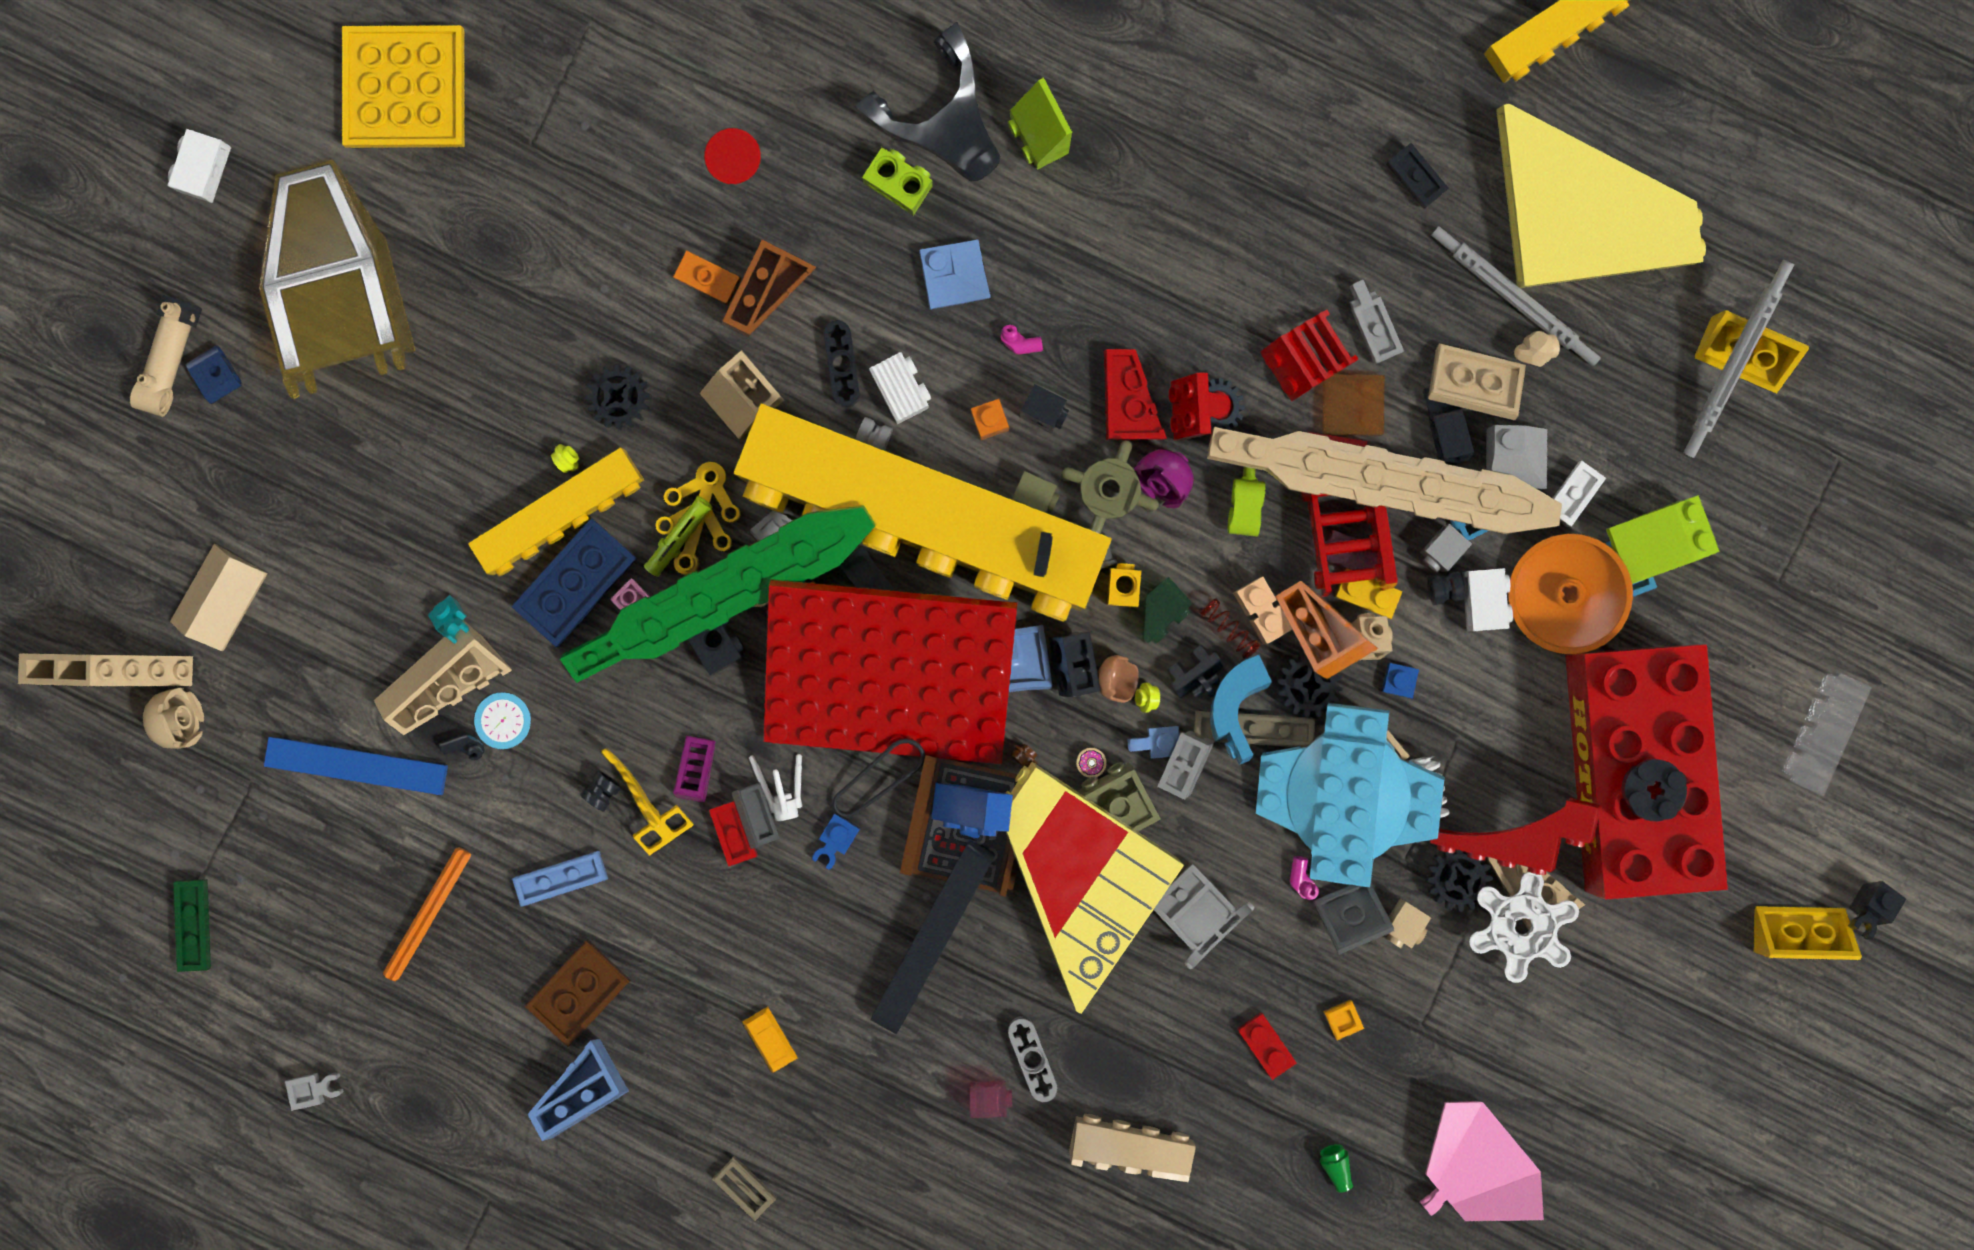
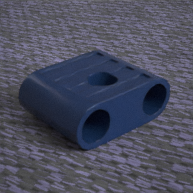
[186,345,242,404]

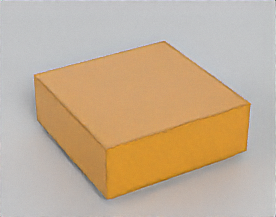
[1323,1000,1364,1040]

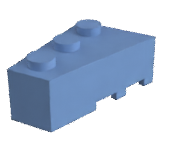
[528,1039,629,1141]

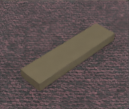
[1194,711,1315,747]

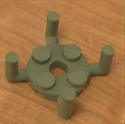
[1061,441,1159,534]

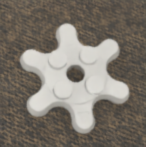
[1469,872,1579,983]

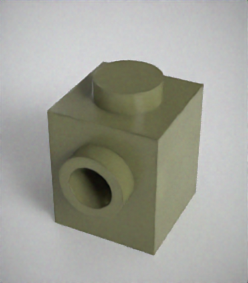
[1012,471,1060,513]

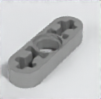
[1008,1017,1057,1102]

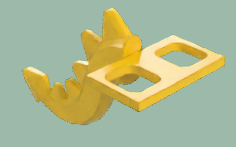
[601,748,694,856]

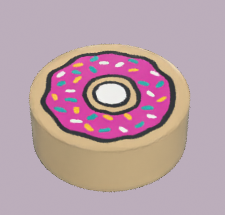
[1076,747,1106,778]

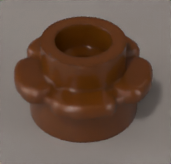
[1010,743,1038,767]

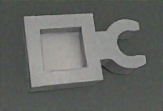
[285,1073,344,1111]

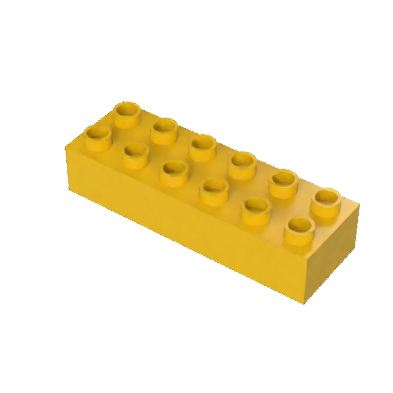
[734,404,1112,622]

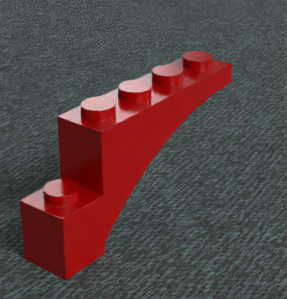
[1430,798,1601,875]

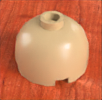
[143,688,204,749]

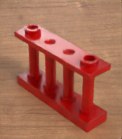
[1301,492,1398,597]

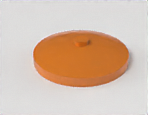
[1508,534,1633,654]

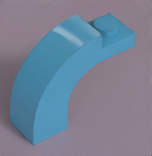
[1210,655,1272,765]

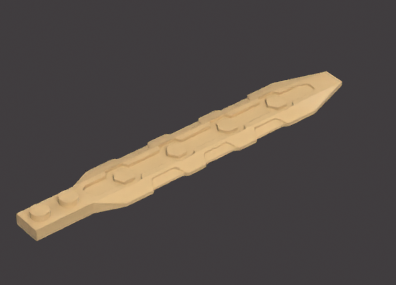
[1207,427,1562,534]

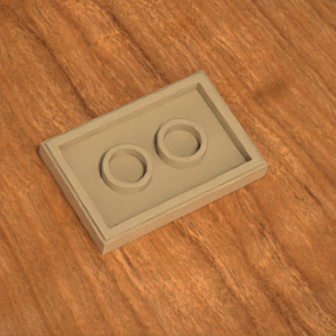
[1428,343,1526,420]

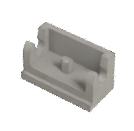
[1157,731,1215,800]

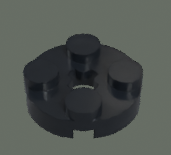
[1621,759,1687,822]

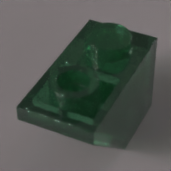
[1142,577,1193,644]

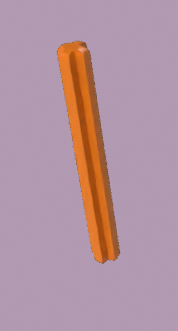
[383,847,471,981]

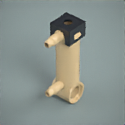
[130,295,202,417]

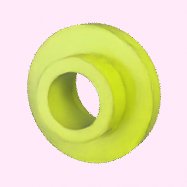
[551,444,579,473]
[1135,683,1160,713]

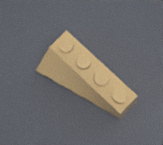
[374,620,512,735]
[1069,1114,1196,1182]

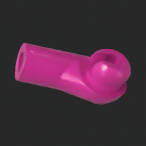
[1001,325,1043,355]

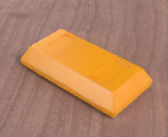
[742,1006,798,1073]

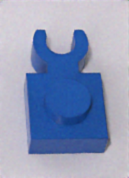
[812,813,861,870]

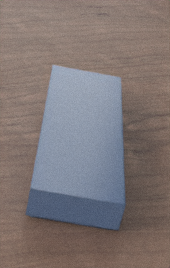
[512,851,608,907]

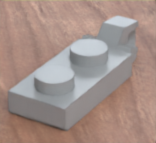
[1349,280,1404,364]

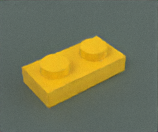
[1334,569,1403,619]

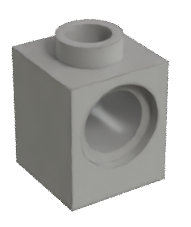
[1420,524,1472,572]

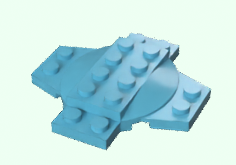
[1256,703,1445,888]

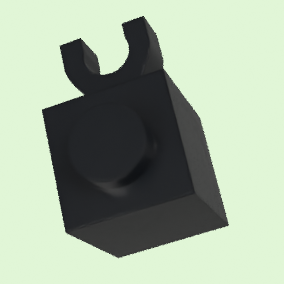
[1848,881,1906,940]

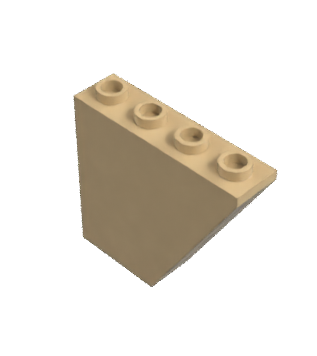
[18,654,193,686]

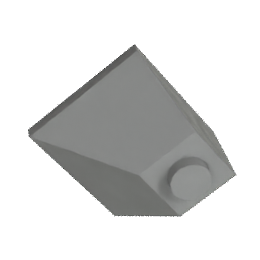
[1486,425,1547,489]

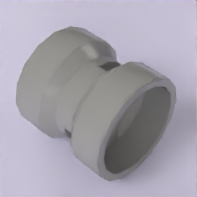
[855,417,893,451]

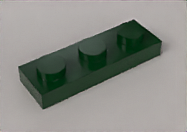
[173,879,211,972]

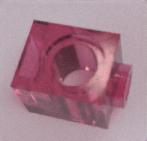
[970,1081,1012,1118]

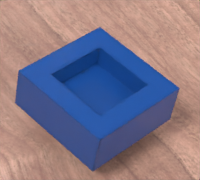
[1381,663,1419,699]

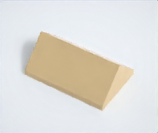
[170,544,268,651]

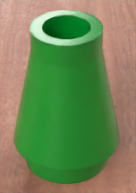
[1320,1144,1353,1193]

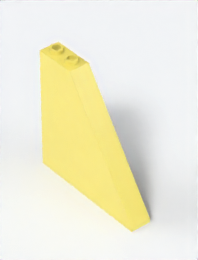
[1497,104,1706,288]

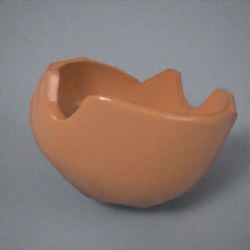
[1097,655,1139,703]

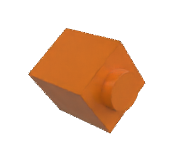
[971,399,1009,440]

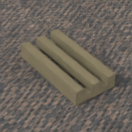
[712,1156,777,1221]

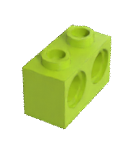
[862,148,933,216]

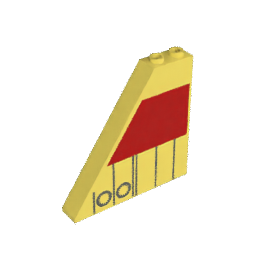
[1006,762,1184,1014]

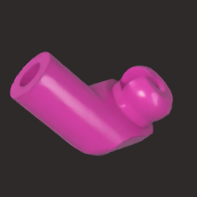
[1290,856,1319,900]

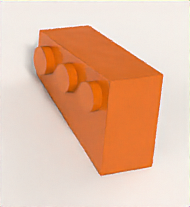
[1275,581,1379,679]

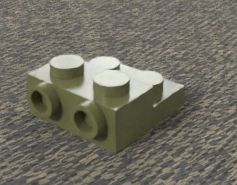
[1077,762,1161,831]

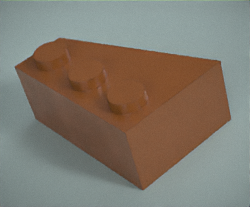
[721,240,816,337]

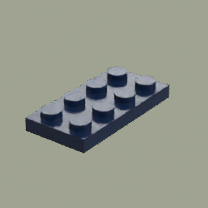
[511,518,638,647]

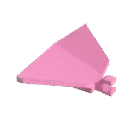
[1420,1101,1544,1221]

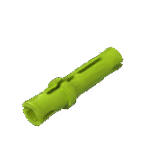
[644,496,712,577]

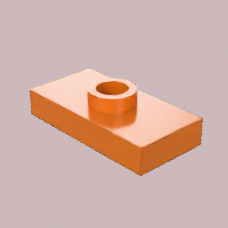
[673,250,741,305]

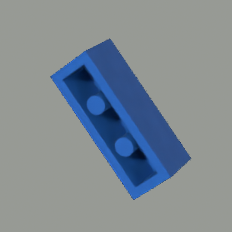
[932,783,1013,836]

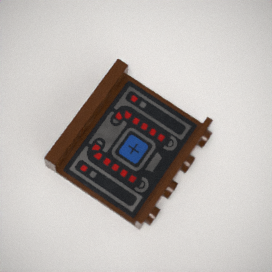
[900,755,1018,897]

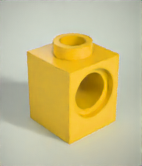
[1107,563,1141,607]

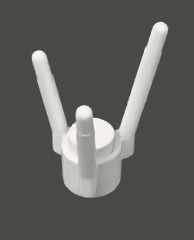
[749,754,802,821]

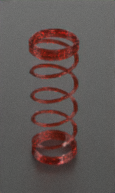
[1200,598,1261,660]

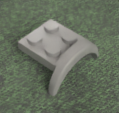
[1154,864,1254,969]

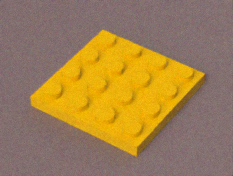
[342,25,465,148]

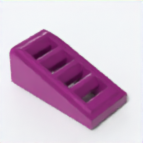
[673,736,716,803]

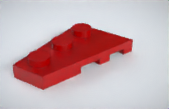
[1104,349,1167,440]

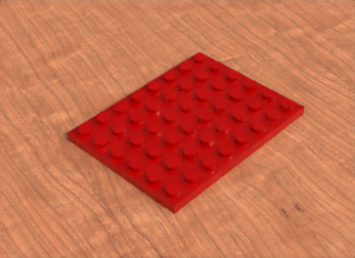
[764,580,1018,764]

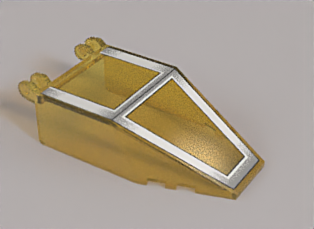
[259,160,415,399]

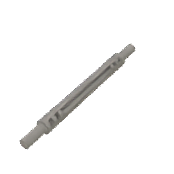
[1431,226,1601,366]
[1683,260,1795,458]

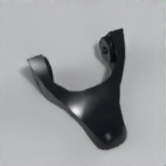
[855,22,1000,181]

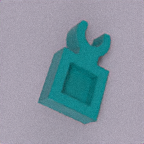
[428,595,469,644]

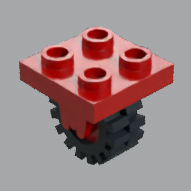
[1169,373,1245,440]

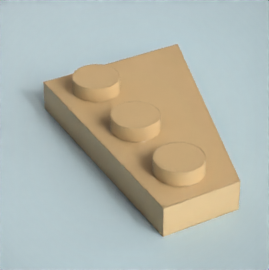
[1486,857,1585,931]

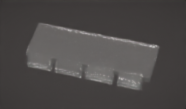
[1782,673,1872,796]

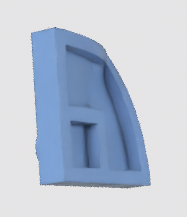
[919,240,991,310]
[1009,625,1052,692]

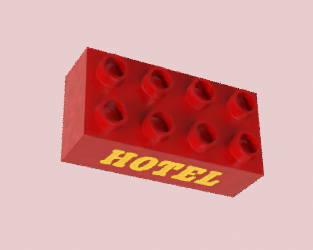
[1565,644,1728,900]

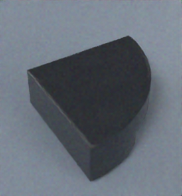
[1033,532,1053,577]

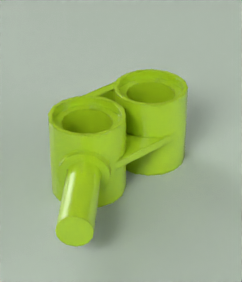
[1227,466,1265,537]

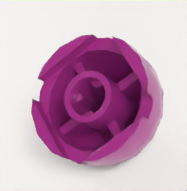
[1134,449,1194,509]

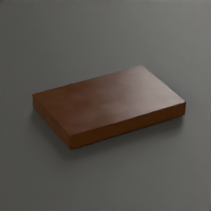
[524,940,631,1047]

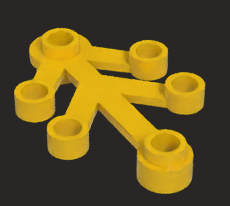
[656,462,740,575]

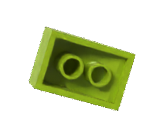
[1008,78,1072,170]
[1606,495,1720,584]

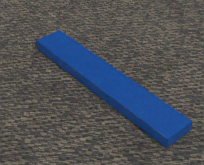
[264,737,448,795]

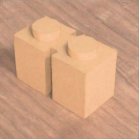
[1233,577,1292,644]

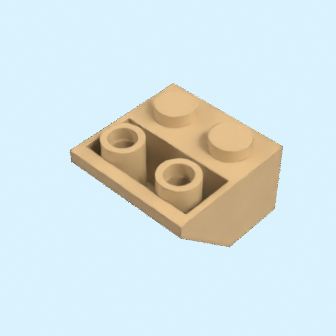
[700,350,784,439]

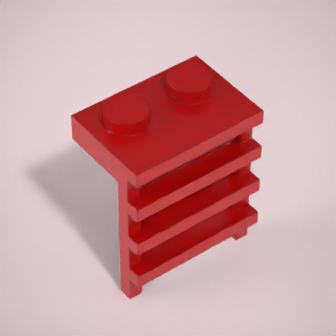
[1260,310,1359,402]

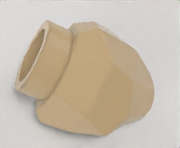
[1514,331,1560,367]

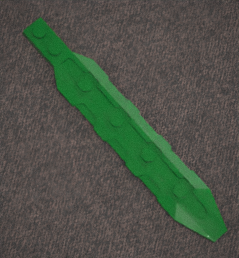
[560,505,876,683]

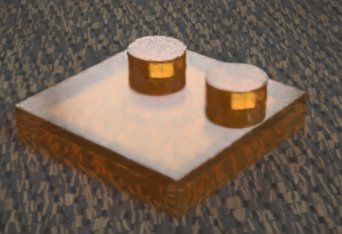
[1322,374,1385,436]

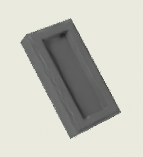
[731,782,779,849]

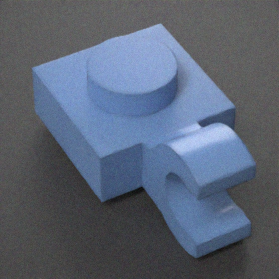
[1127,726,1179,758]

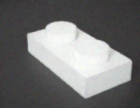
[1553,461,1606,527]

